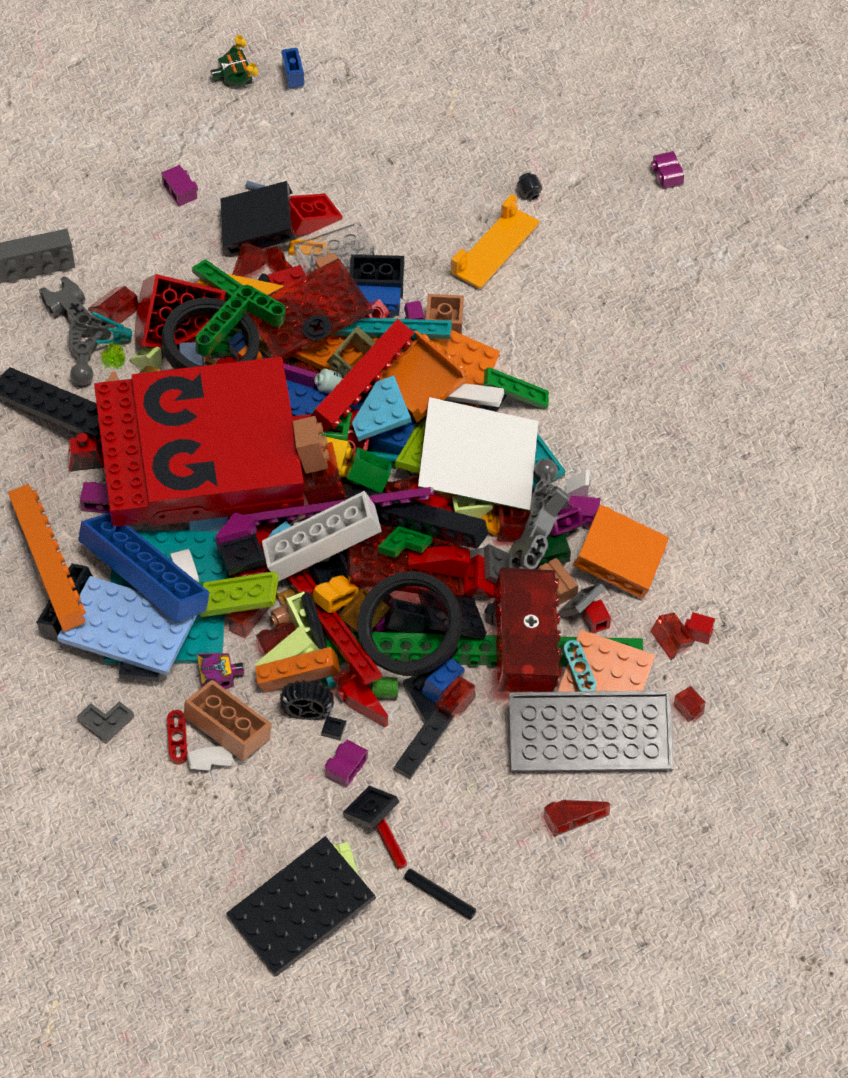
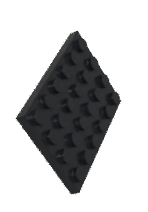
[226,836,376,977]

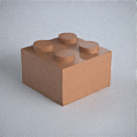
[426,294,464,334]
[293,416,330,474]

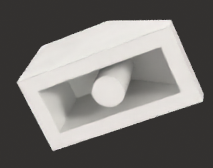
[562,470,590,497]

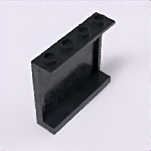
[220,181,296,257]

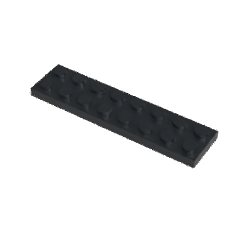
[0,367,101,441]

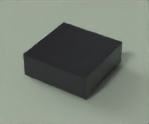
[321,716,347,741]

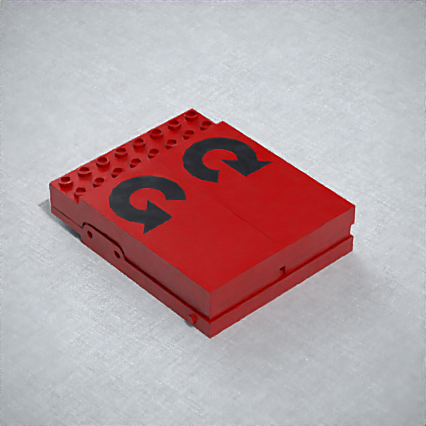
[94,357,304,527]

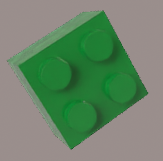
[347,447,392,493]

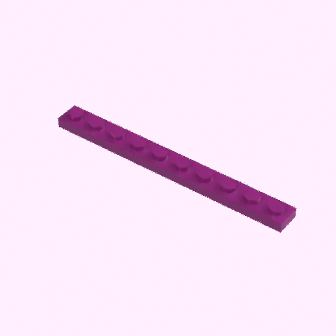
[245,487,434,526]

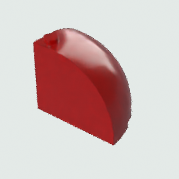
[135,274,226,348]

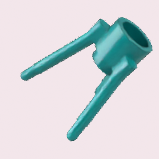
[92,312,132,344]

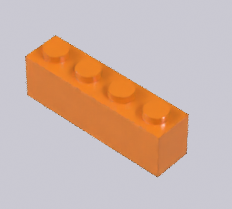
[255,647,340,692]

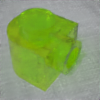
[101,343,126,368]

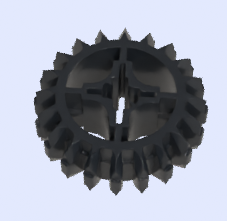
[280,680,334,720]

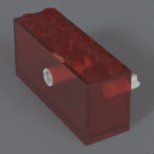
[495,567,562,692]

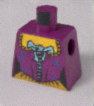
[197,653,244,690]

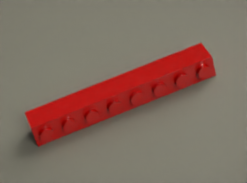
[310,319,414,433]

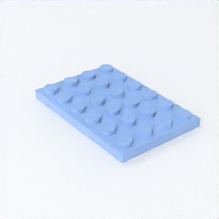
[57,576,198,676]

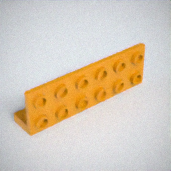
[451,194,539,289]

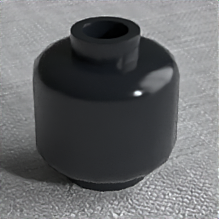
[517,173,542,200]

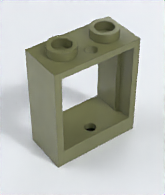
[326,326,376,377]

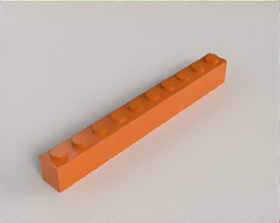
[8,483,86,632]

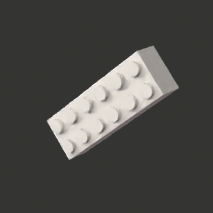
[262,491,382,581]

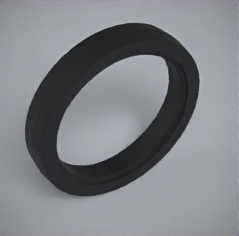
[162,298,259,369]
[358,571,463,676]

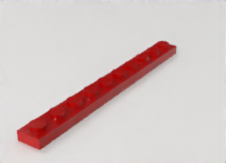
[286,569,382,685]

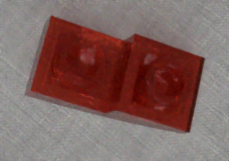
[261,246,292,273]

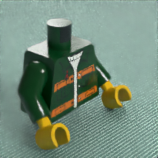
[210,35,259,87]

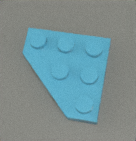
[352,376,412,441]

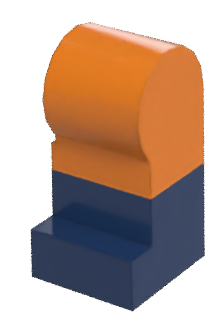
[228,332,263,360]

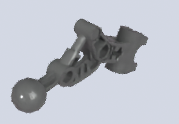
[39,276,111,386]
[506,459,570,574]

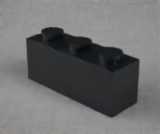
[384,598,445,634]

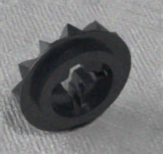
[302,315,332,342]

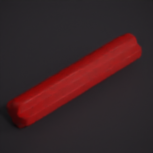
[376,818,407,869]

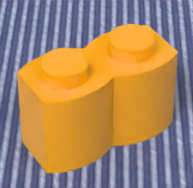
[313,575,359,613]

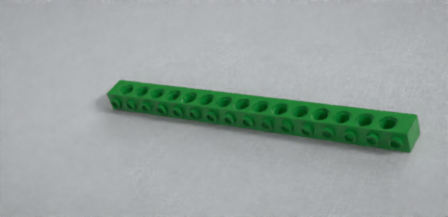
[326,632,643,668]

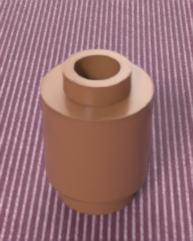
[269,604,291,629]

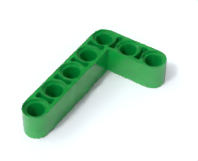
[195,285,285,356]

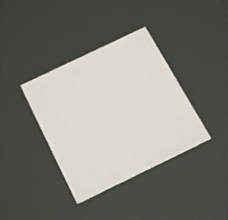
[418,397,538,511]

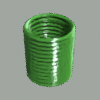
[372,676,398,698]

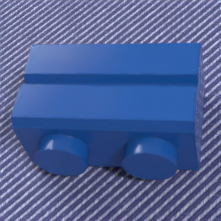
[281,48,304,88]
[422,658,465,704]

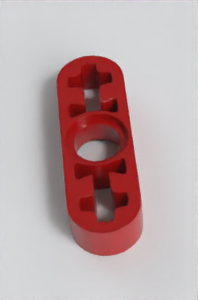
[167,710,188,765]

